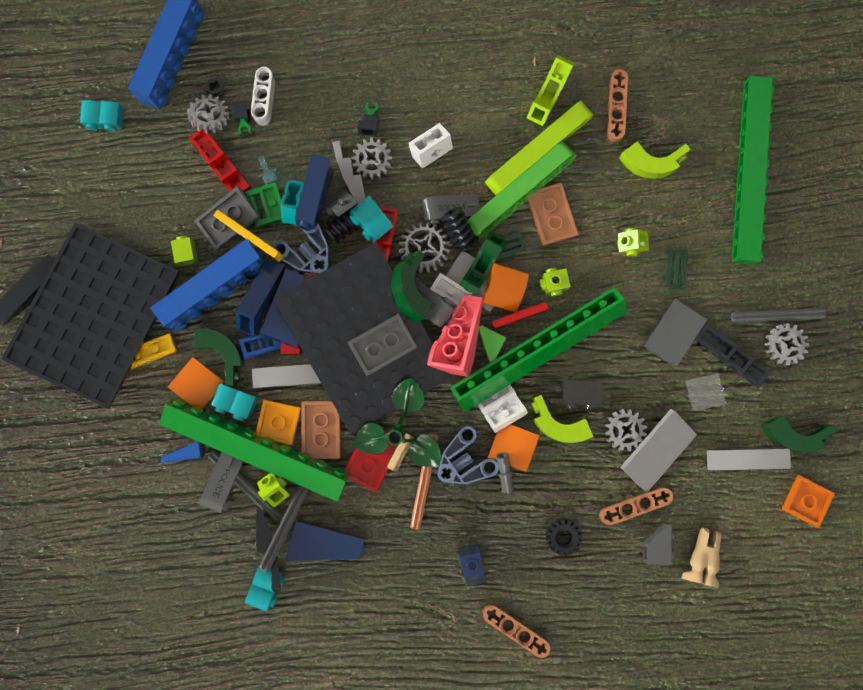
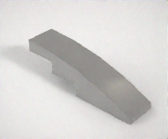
[332,141,366,205]
[252,364,321,388]
[707,449,791,470]

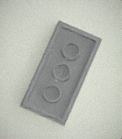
[620,409,697,492]

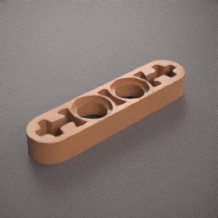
[607,69,628,142]
[599,487,673,525]
[483,604,550,658]

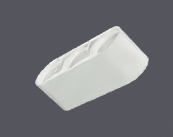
[251,67,275,126]

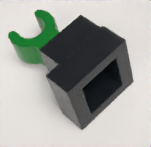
[231,101,252,136]
[358,102,379,137]

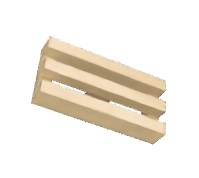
[387,433,414,471]

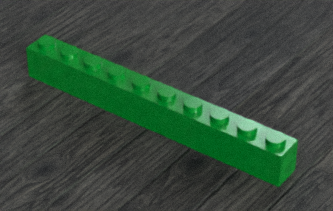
[732,75,775,265]
[450,287,627,412]
[159,399,350,502]

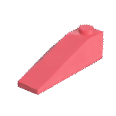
[427,295,483,377]

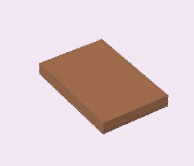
[528,182,579,247]
[301,401,341,459]

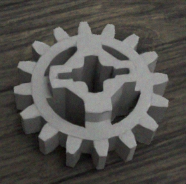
[187,94,229,134]
[351,138,392,180]
[764,323,809,366]
[604,409,647,451]

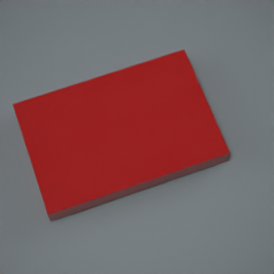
[345,431,398,492]

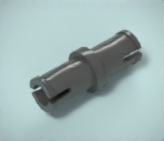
[496,452,514,493]

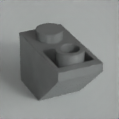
[643,523,675,565]

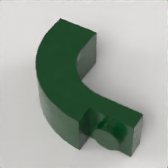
[459,232,507,294]
[391,250,433,323]
[194,328,245,387]
[761,416,838,452]

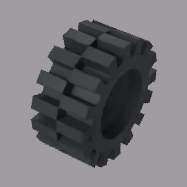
[545,519,583,556]

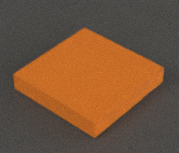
[781,475,835,528]

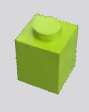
[171,236,198,267]

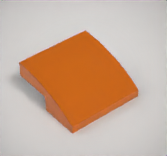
[482,263,529,312]
[168,357,225,409]
[488,425,540,472]

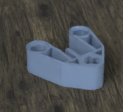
[272,224,330,276]
[438,426,499,484]

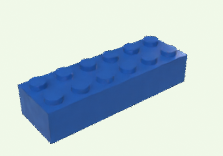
[128,0,204,110]
[150,239,265,331]

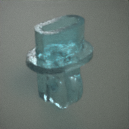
[258,155,278,185]

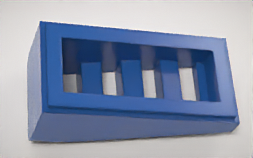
[239,334,281,360]
[161,442,205,463]

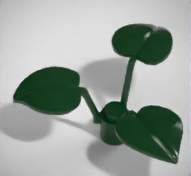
[352,378,441,467]

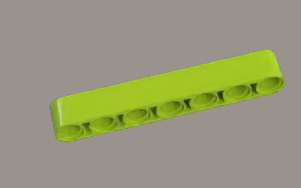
[485,100,594,195]

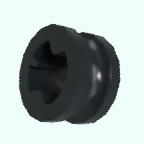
[206,78,225,97]

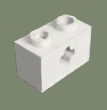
[409,123,453,169]

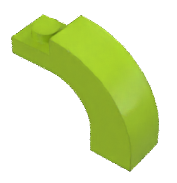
[526,55,574,126]
[619,141,691,179]
[531,395,594,443]

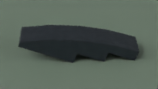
[0,255,54,325]
[695,324,771,388]
[256,508,281,592]

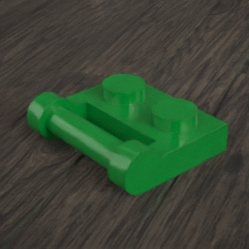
[245,182,282,229]

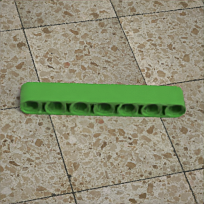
[467,142,576,239]

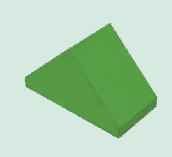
[478,325,506,363]

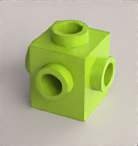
[617,228,649,257]
[540,268,571,297]
[257,473,290,507]

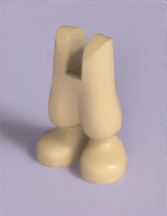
[682,527,722,588]

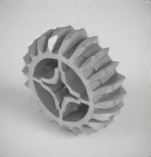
[399,222,450,273]

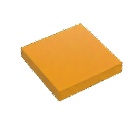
[256,400,301,446]

